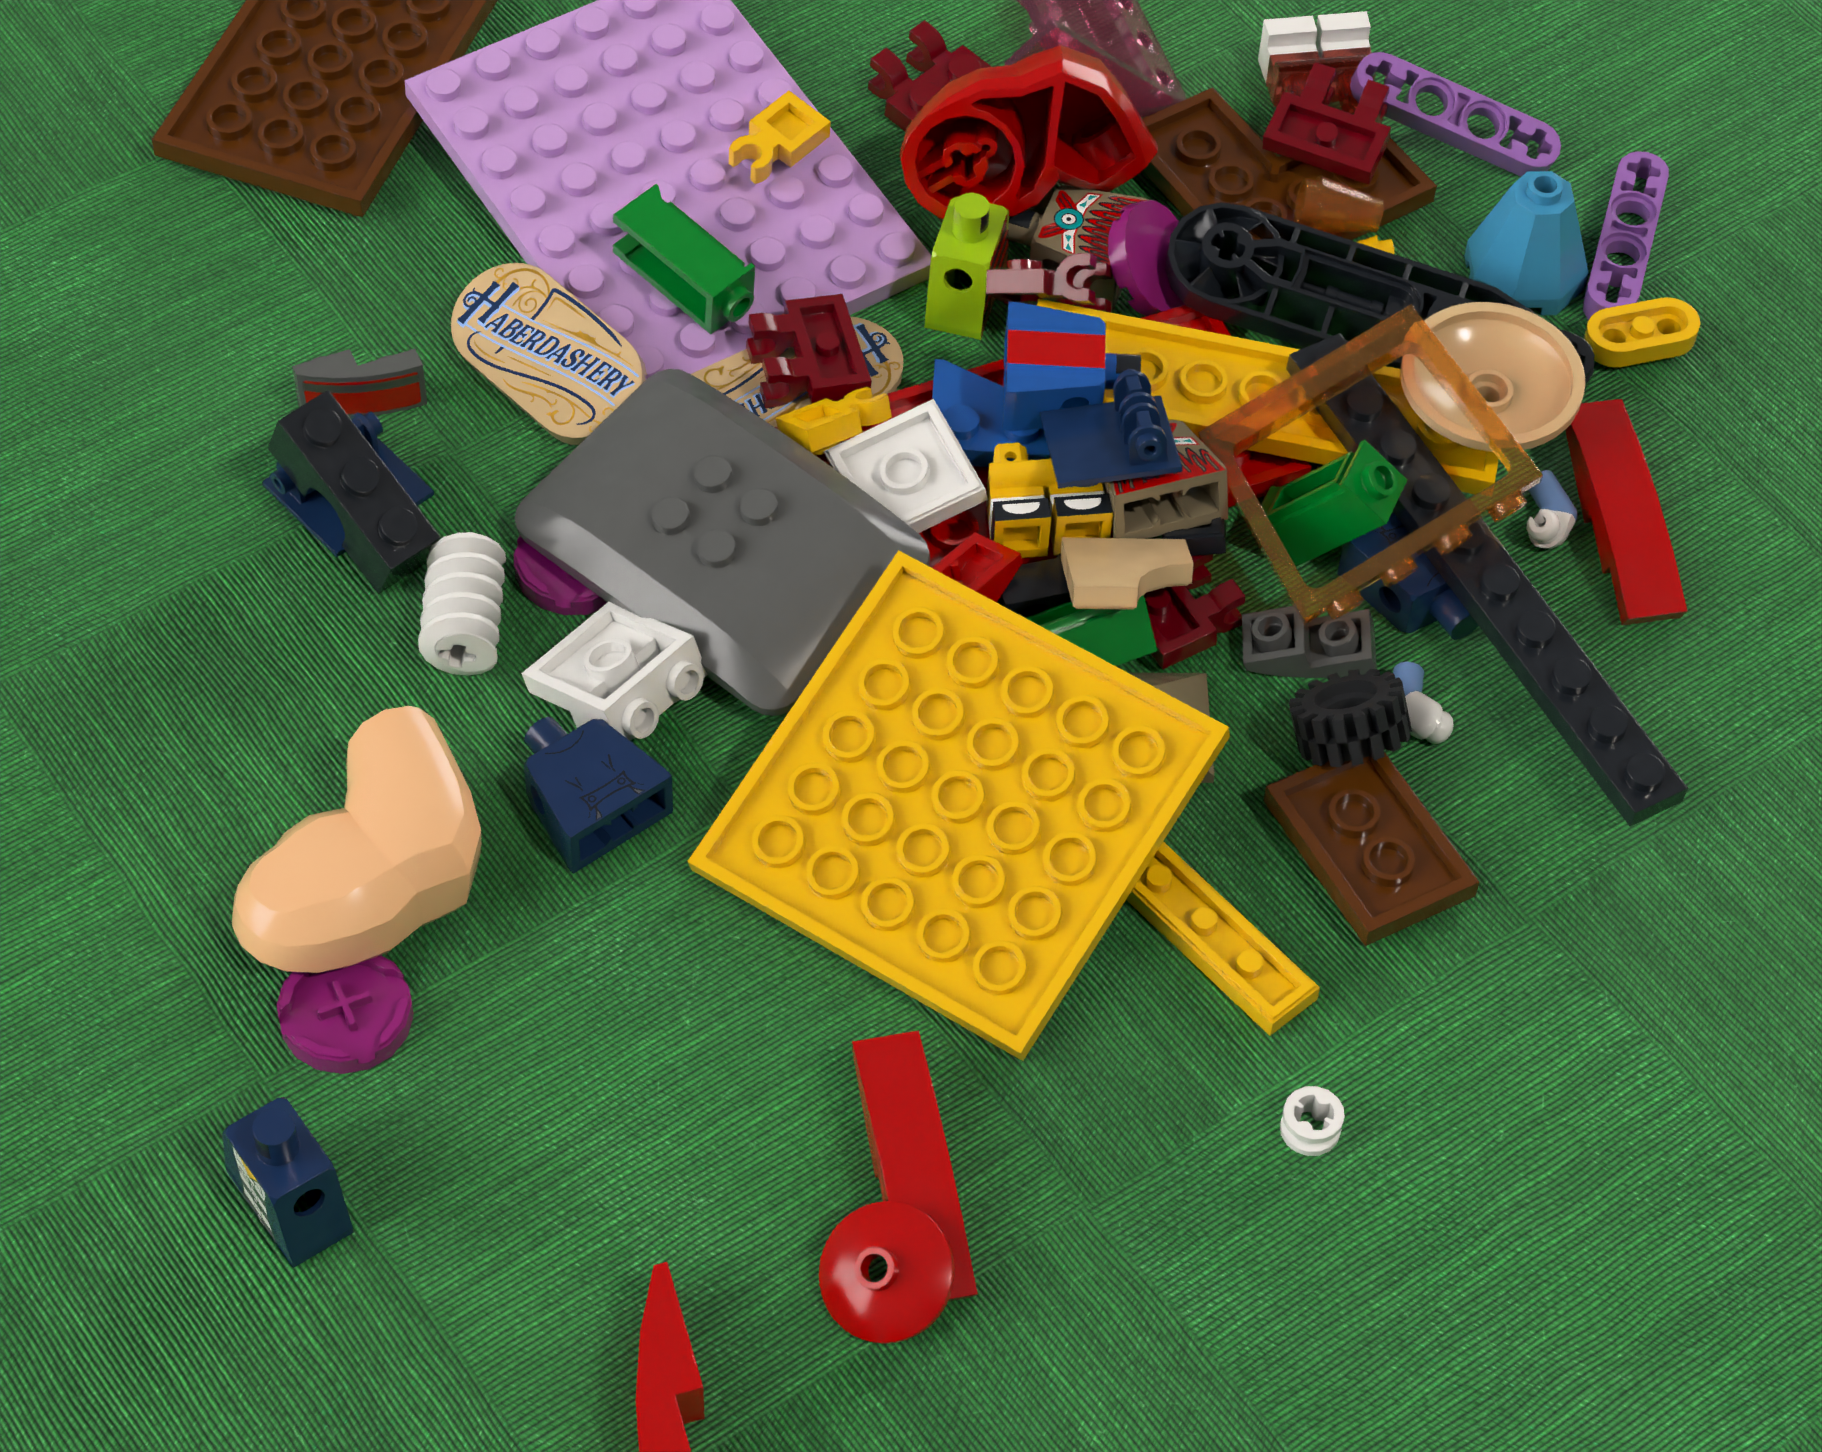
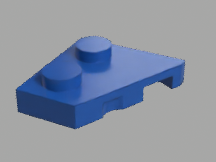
[932,359,1050,467]

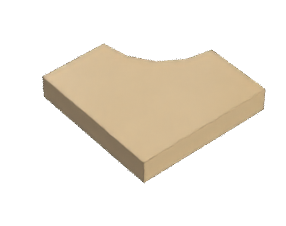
[1060,537,1193,609]

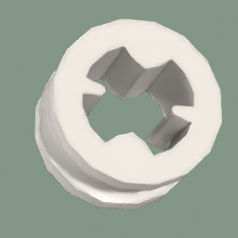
[1280,1086,1345,1156]

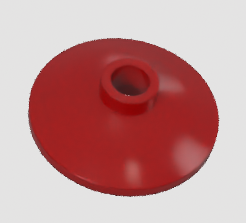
[819,1201,955,1344]

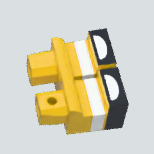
[986,442,1113,558]

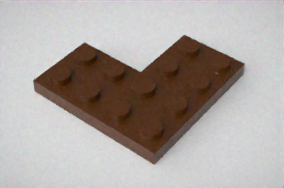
[1142,87,1437,240]

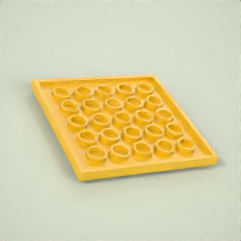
[687,550,1230,1061]

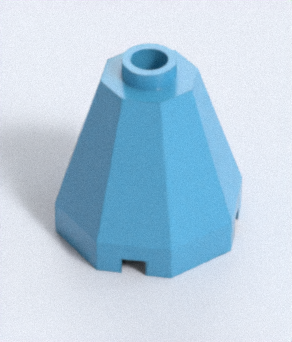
[1464,171,1589,315]

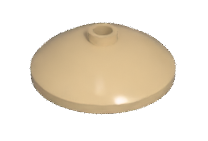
[1400,302,1585,452]

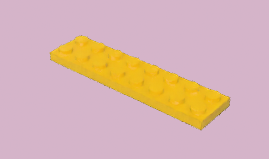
[1037,299,1500,498]

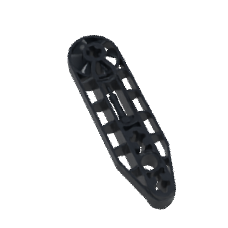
[1165,202,1595,392]

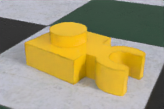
[728,90,831,184]
[776,387,892,455]

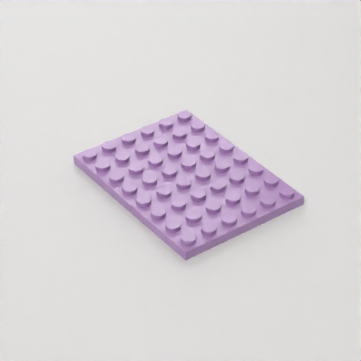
[405,0,932,380]

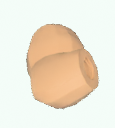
[232,706,482,973]

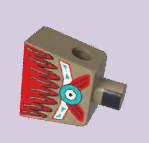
[1008,185,1149,313]
[1102,420,1228,539]

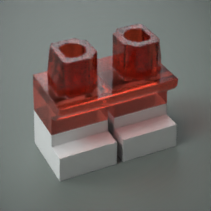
[1258,11,1376,114]

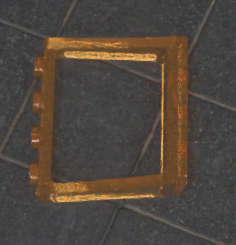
[1198,304,1543,625]

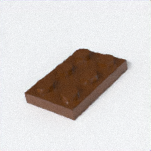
[1263,752,1479,946]

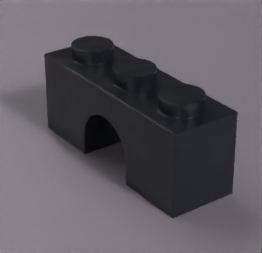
[268,390,441,594]

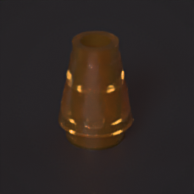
[1294,175,1384,233]

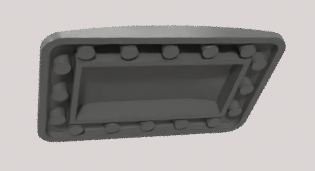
[514,369,930,716]

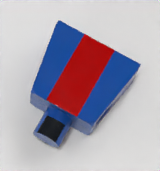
[1002,302,1141,431]

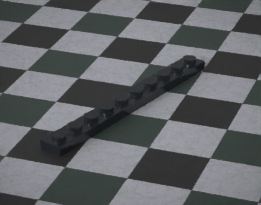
[1286,333,1688,827]

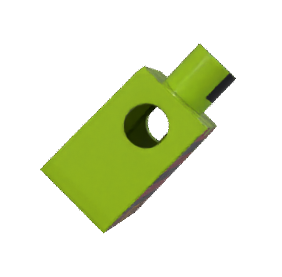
[924,193,1009,340]

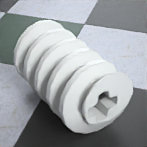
[418,532,506,676]

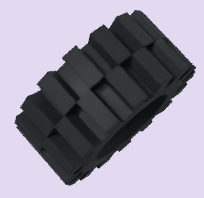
[1289,669,1412,767]

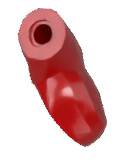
[900,45,1158,219]

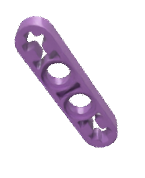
[1350,52,1561,176]
[1583,151,1669,320]

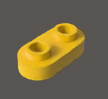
[1584,297,1700,367]

